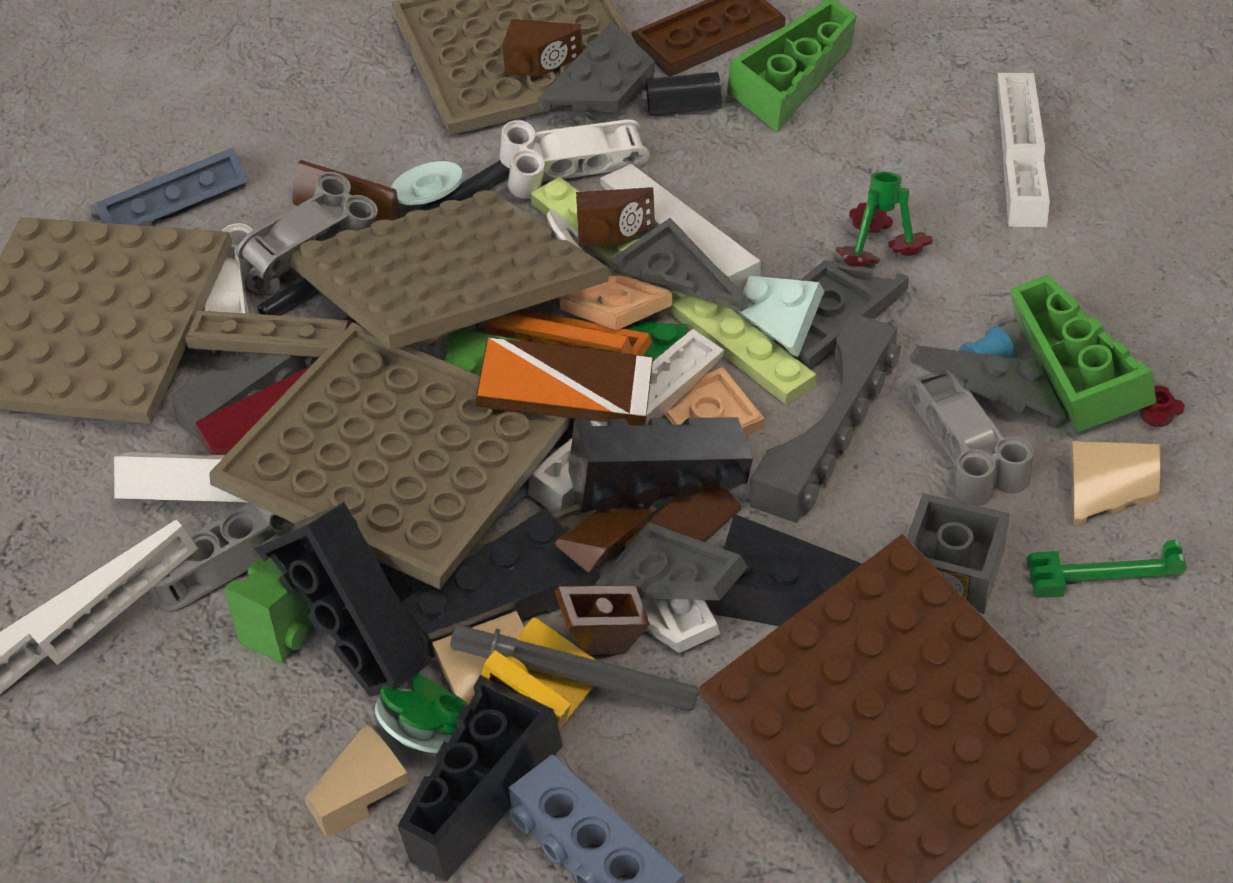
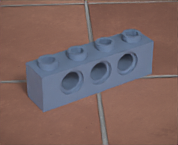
[509,754,684,883]

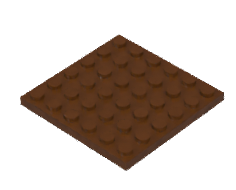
[698,534,1098,883]

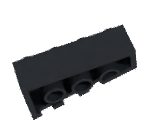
[568,417,753,513]
[254,502,433,697]
[401,507,600,658]
[714,514,863,626]
[398,675,563,881]

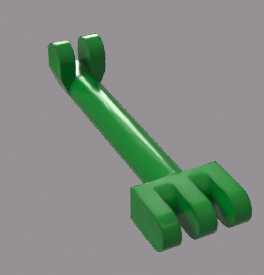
[1026,540,1186,598]

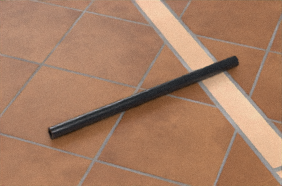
[257,160,510,316]

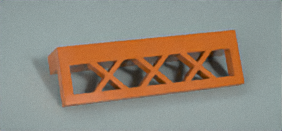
[482,309,652,356]

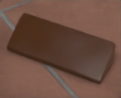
[293,160,401,222]
[622,488,741,551]
[555,503,658,572]

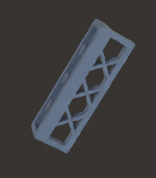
[90,147,248,225]

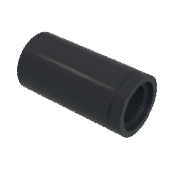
[646,72,722,115]

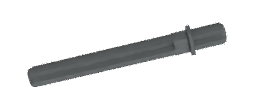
[450,625,698,711]

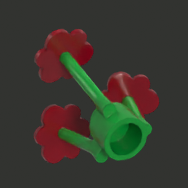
[836,172,933,268]

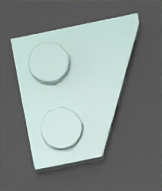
[737,276,824,356]

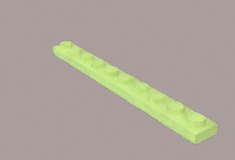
[530,176,816,405]

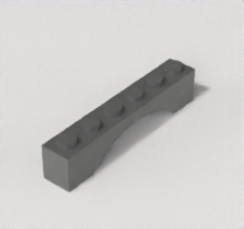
[170,294,361,444]
[750,313,901,523]

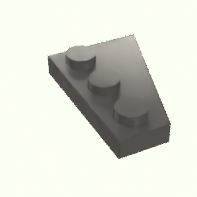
[593,522,748,600]

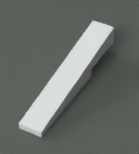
[997,73,1050,227]
[600,164,761,293]
[528,329,724,513]
[114,452,247,502]
[0,520,198,694]

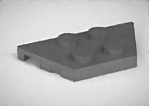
[538,22,655,112]
[798,260,909,369]

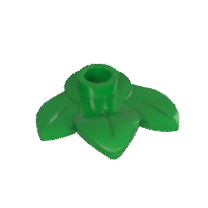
[381,673,468,735]

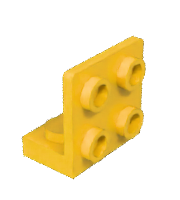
[481,618,596,732]

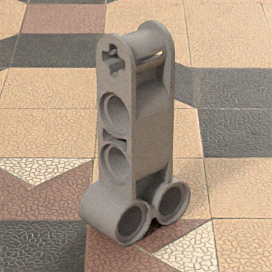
[236,172,378,281]
[906,369,1034,506]
[152,503,295,611]

